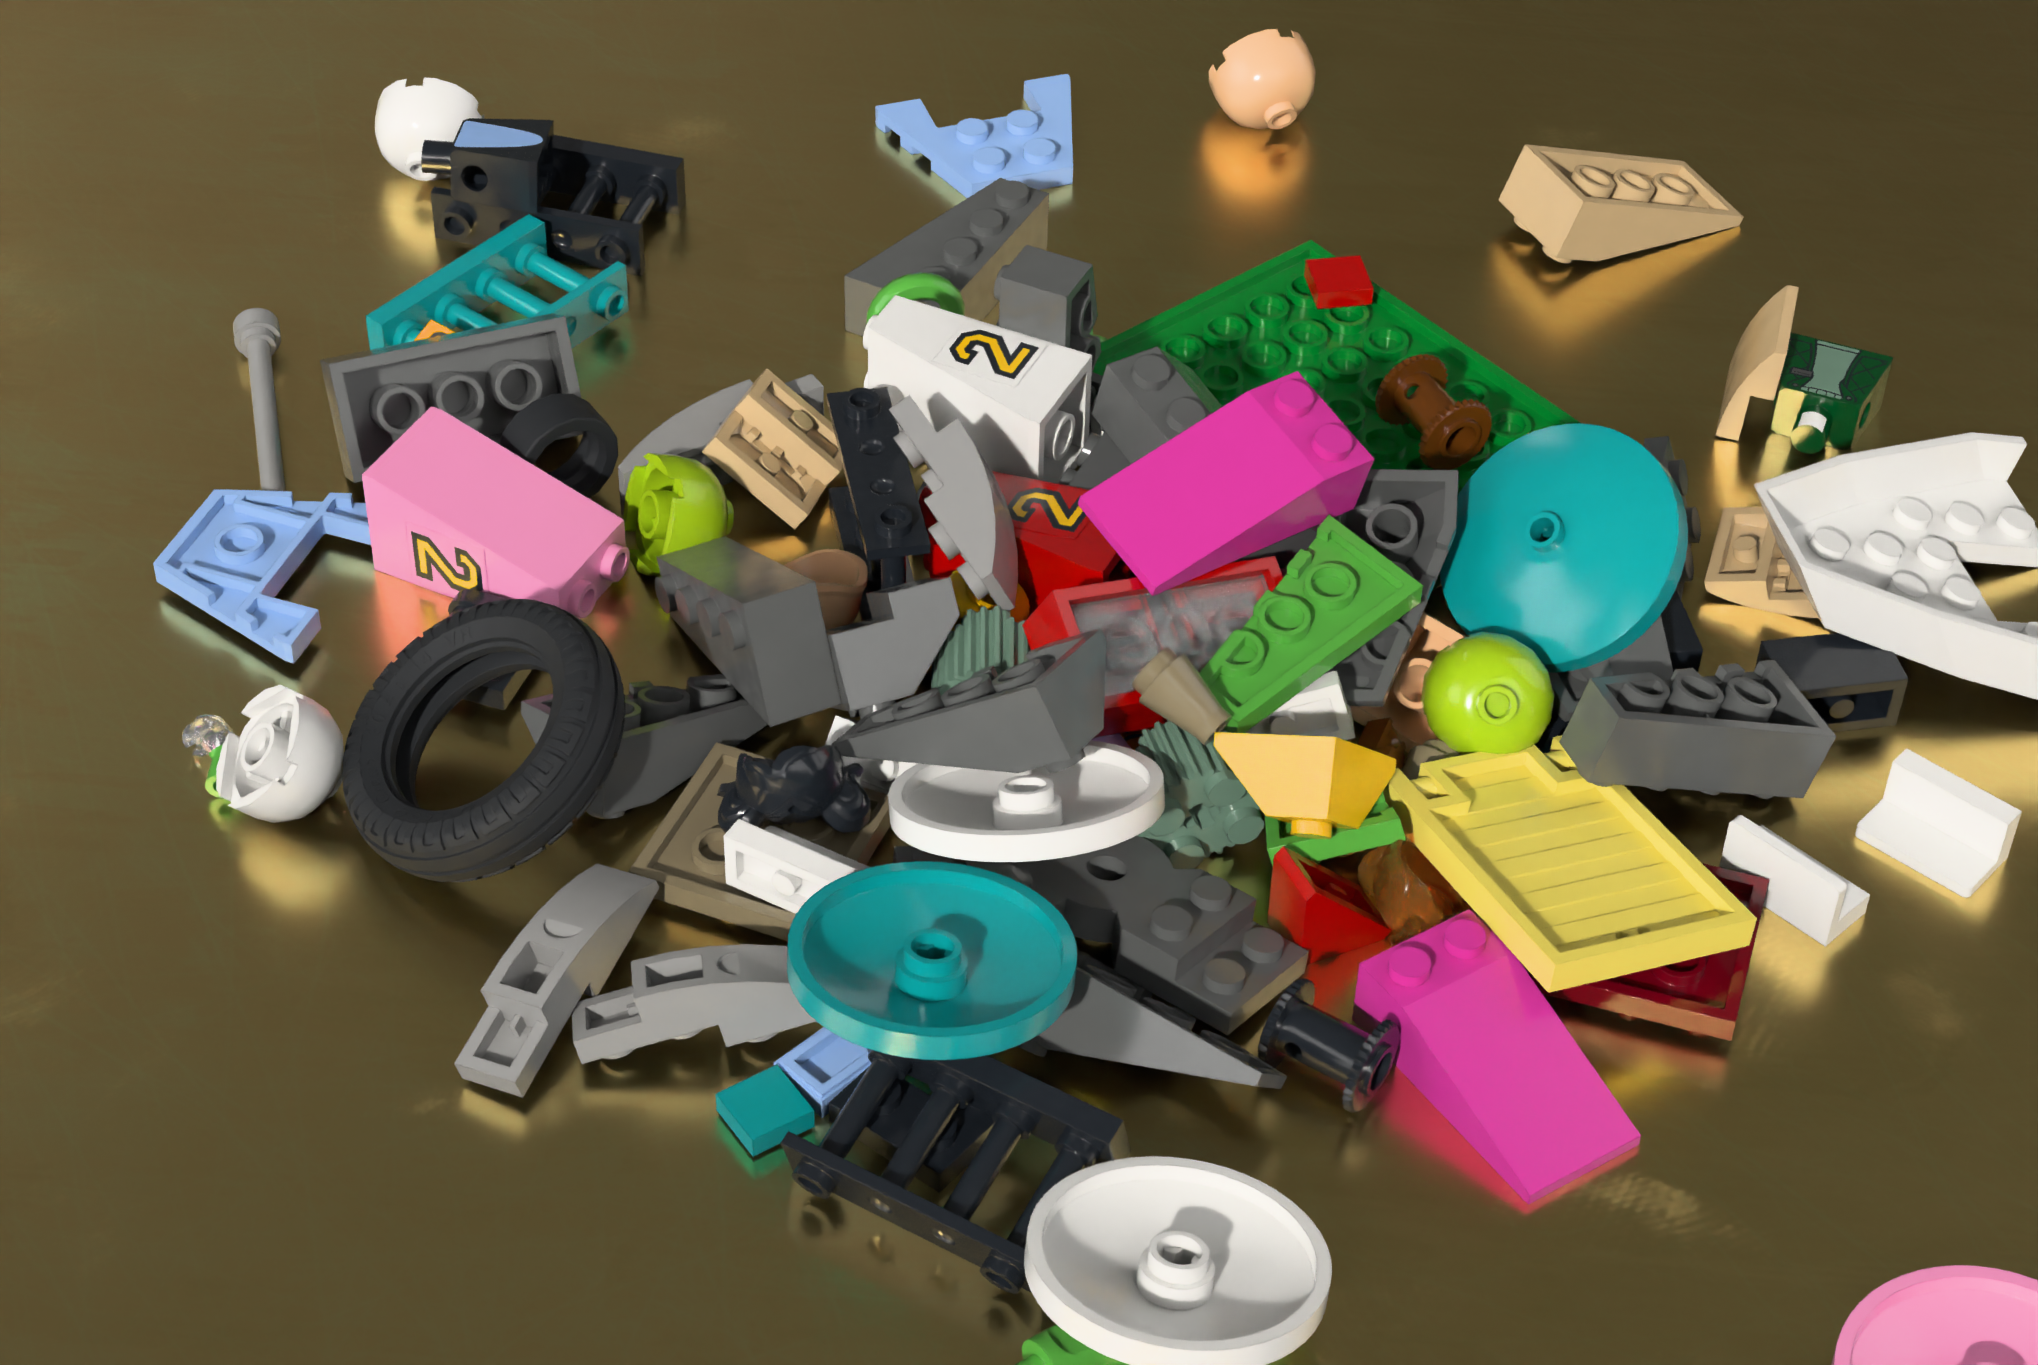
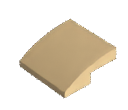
[1715,285,1799,441]
[702,368,843,530]
[1704,506,1819,618]

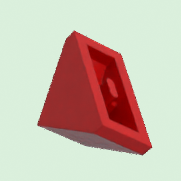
[1267,846,1392,965]

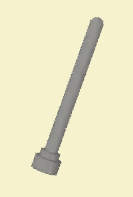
[233,308,286,491]

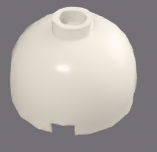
[375,77,485,181]
[216,685,344,823]

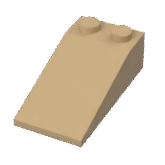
[1498,144,1744,263]

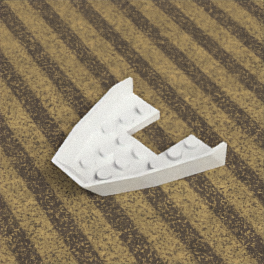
[1753,432,2038,700]

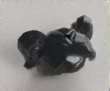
[717,745,872,833]

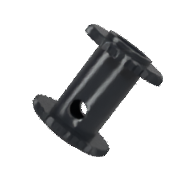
[1258,978,1400,1113]

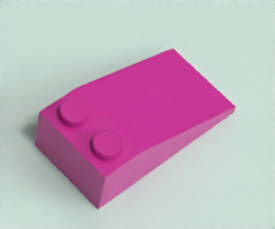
[1078,371,1374,596]
[1352,909,1641,1205]

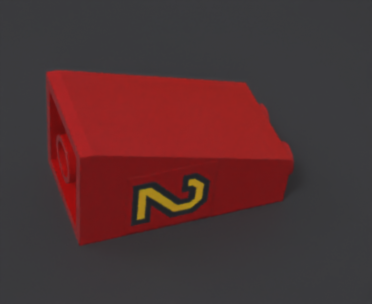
[919,471,1136,618]

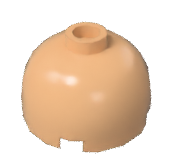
[1209,29,1316,129]

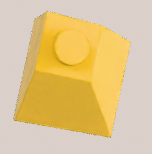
[1213,732,1396,839]

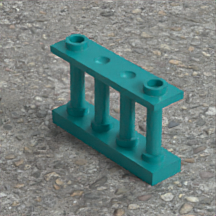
[366,214,629,350]

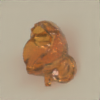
[1357,835,1472,947]

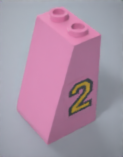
[362,406,630,619]

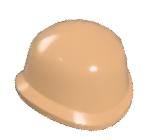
[784,549,868,630]

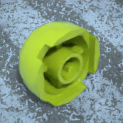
[623,453,734,576]
[1421,632,1554,755]

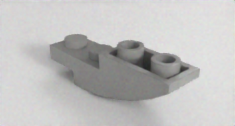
[618,374,824,516]
[889,395,1018,612]
[454,864,659,1098]
[572,944,818,1064]

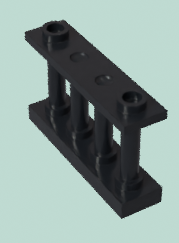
[430,135,686,276]
[827,387,931,622]
[781,1049,1131,1294]

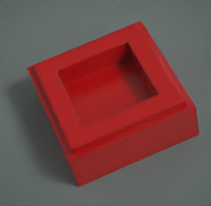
[1304,255,1374,309]

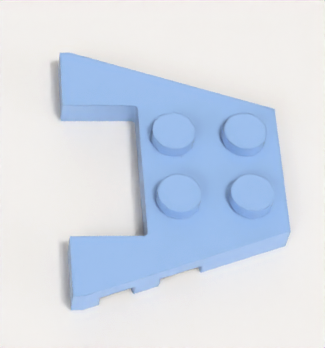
[875,74,1073,198]
[153,489,371,664]

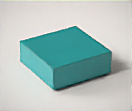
[715,1064,815,1157]

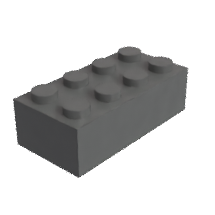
[320,313,583,483]

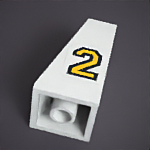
[863,295,1092,484]

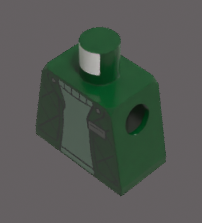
[1770,333,1893,454]

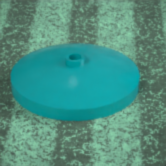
[1440,423,1688,673]
[787,861,1078,1060]

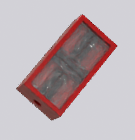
[1022,556,1283,738]

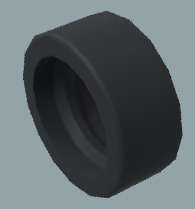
[499,394,618,499]

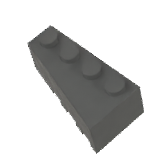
[844,178,1049,336]
[994,245,1103,436]
[655,536,842,727]
[1559,660,1836,799]

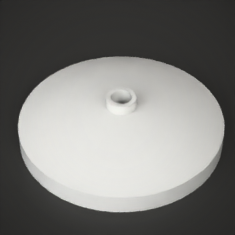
[888,740,1165,862]
[1024,1156,1332,1365]

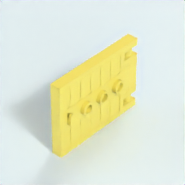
[1383,735,1757,993]

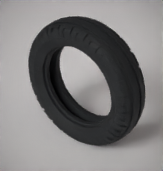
[342,599,626,882]

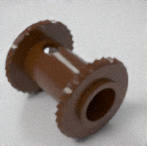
[1375,354,1492,470]

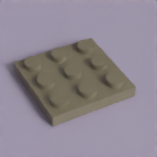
[628,742,891,941]

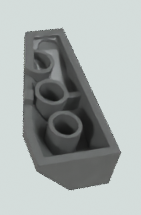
[1326,469,1459,707]
[521,674,768,819]
[1018,950,1287,1089]

